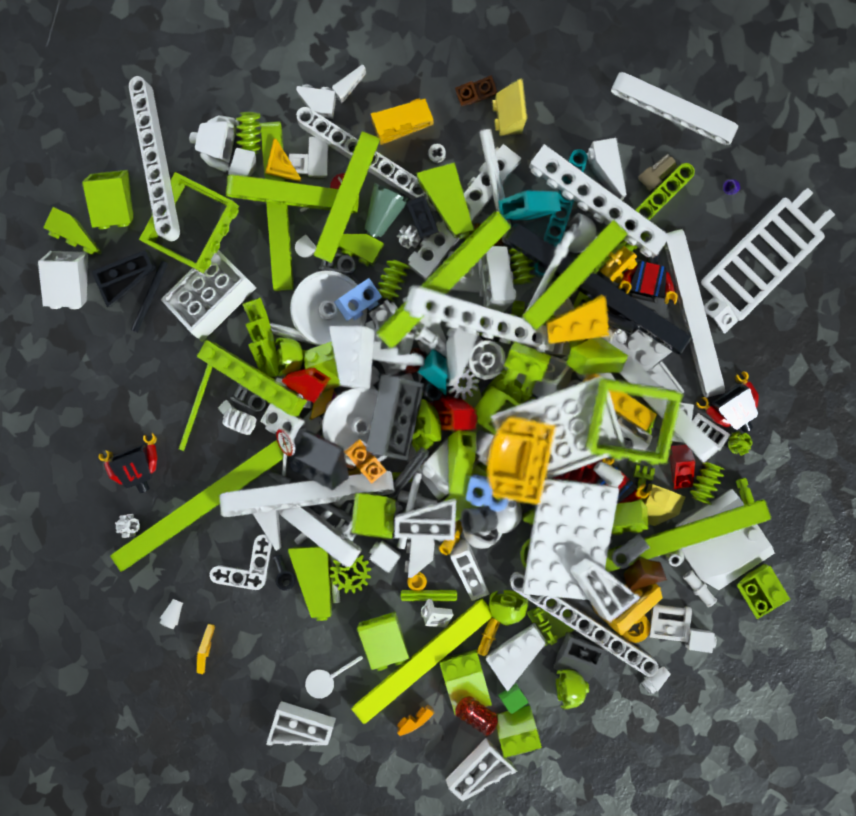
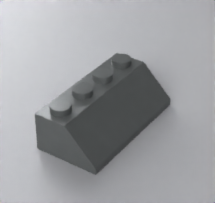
[366,375,424,460]

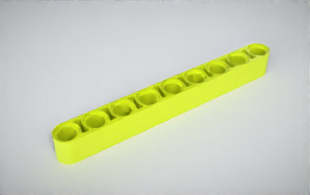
[351,598,492,724]

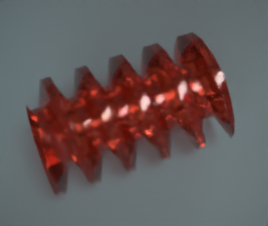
[455,696,498,736]

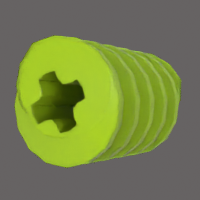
[236,112,261,154]
[508,248,536,285]
[377,260,411,302]
[690,462,725,505]

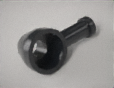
[273,555,295,591]

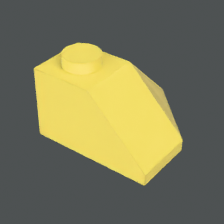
[642,484,685,526]

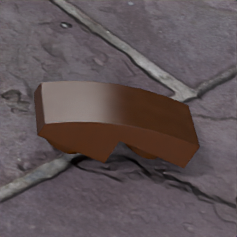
[455,75,498,106]

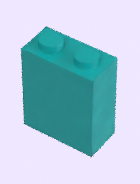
[498,191,561,220]

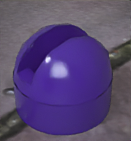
[723,179,740,195]

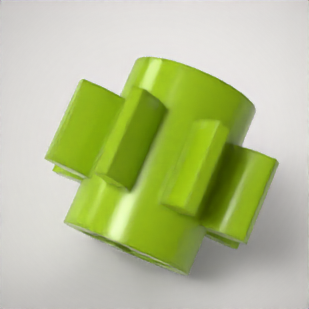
[728,431,752,456]

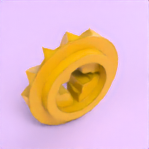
[622,615,650,643]

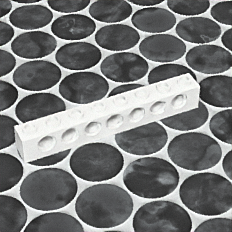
[408,144,521,280]
[529,144,670,258]
[405,287,555,353]

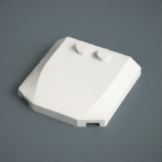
[675,489,774,590]

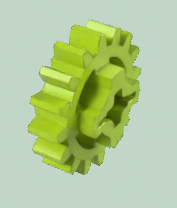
[330,554,371,594]

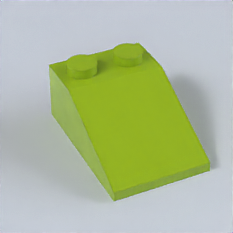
[440,649,492,715]

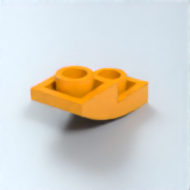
[345,439,386,484]
[397,704,434,736]

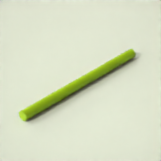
[179,364,212,451]

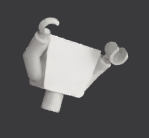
[189,115,242,172]

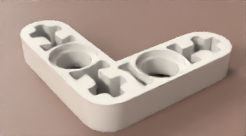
[210,534,272,590]

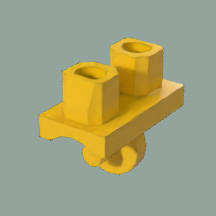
[600,246,637,283]

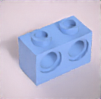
[334,278,382,321]
[466,474,509,511]

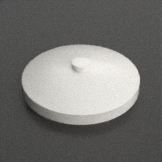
[290,271,367,346]
[322,388,387,466]

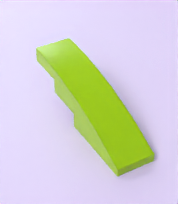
[243,297,279,377]

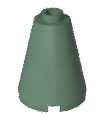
[364,183,409,239]

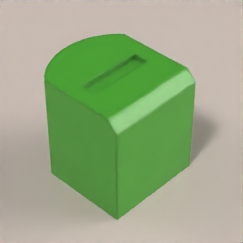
[499,683,529,714]

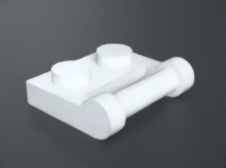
[649,603,692,642]

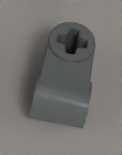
[318,253,356,275]
[230,383,269,412]

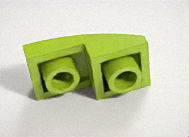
[419,399,441,442]

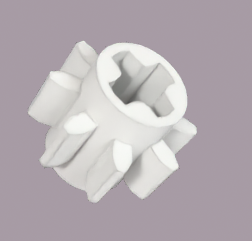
[397,224,421,249]
[115,514,140,538]

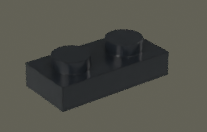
[407,195,439,239]

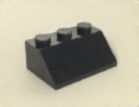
[289,427,349,491]

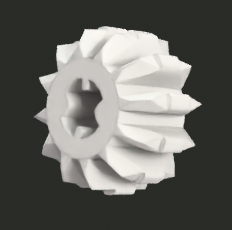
[446,368,479,399]
[222,408,256,435]

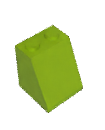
[82,170,134,229]
[357,611,409,671]

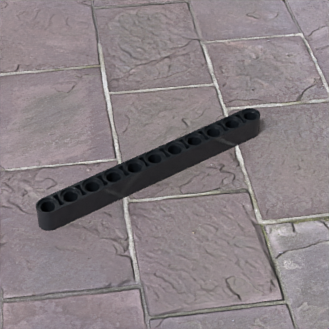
[504,223,691,355]

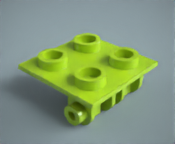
[527,597,575,646]

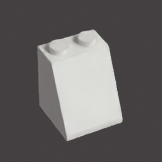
[38,251,88,309]

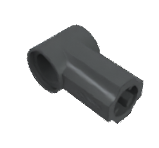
[631,293,668,318]
[611,534,650,568]

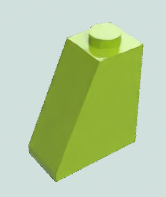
[566,337,628,375]

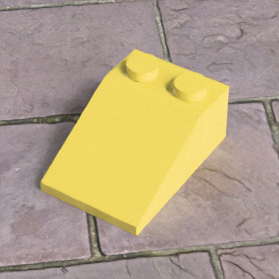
[492,79,527,136]

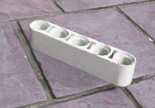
[278,506,361,567]

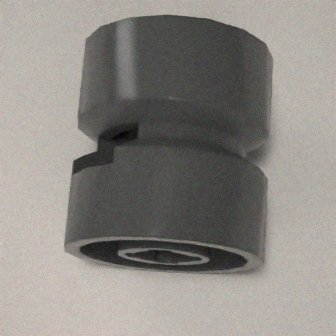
[461,506,498,534]

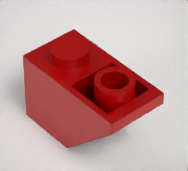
[281,368,331,403]
[670,445,695,489]

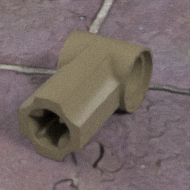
[637,154,678,192]

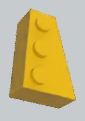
[371,98,434,145]
[546,295,609,343]
[591,584,662,636]

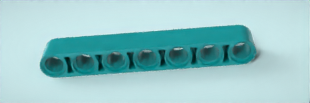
[534,149,588,278]

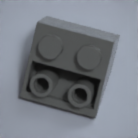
[553,632,606,682]

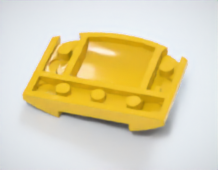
[488,417,556,504]

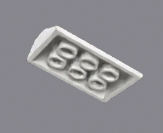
[161,250,256,342]

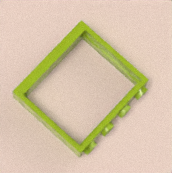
[139,172,239,274]
[586,378,682,465]

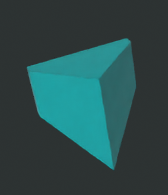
[418,349,448,395]

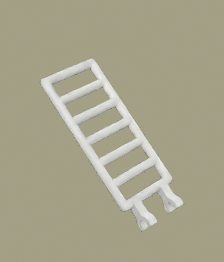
[701,188,835,321]

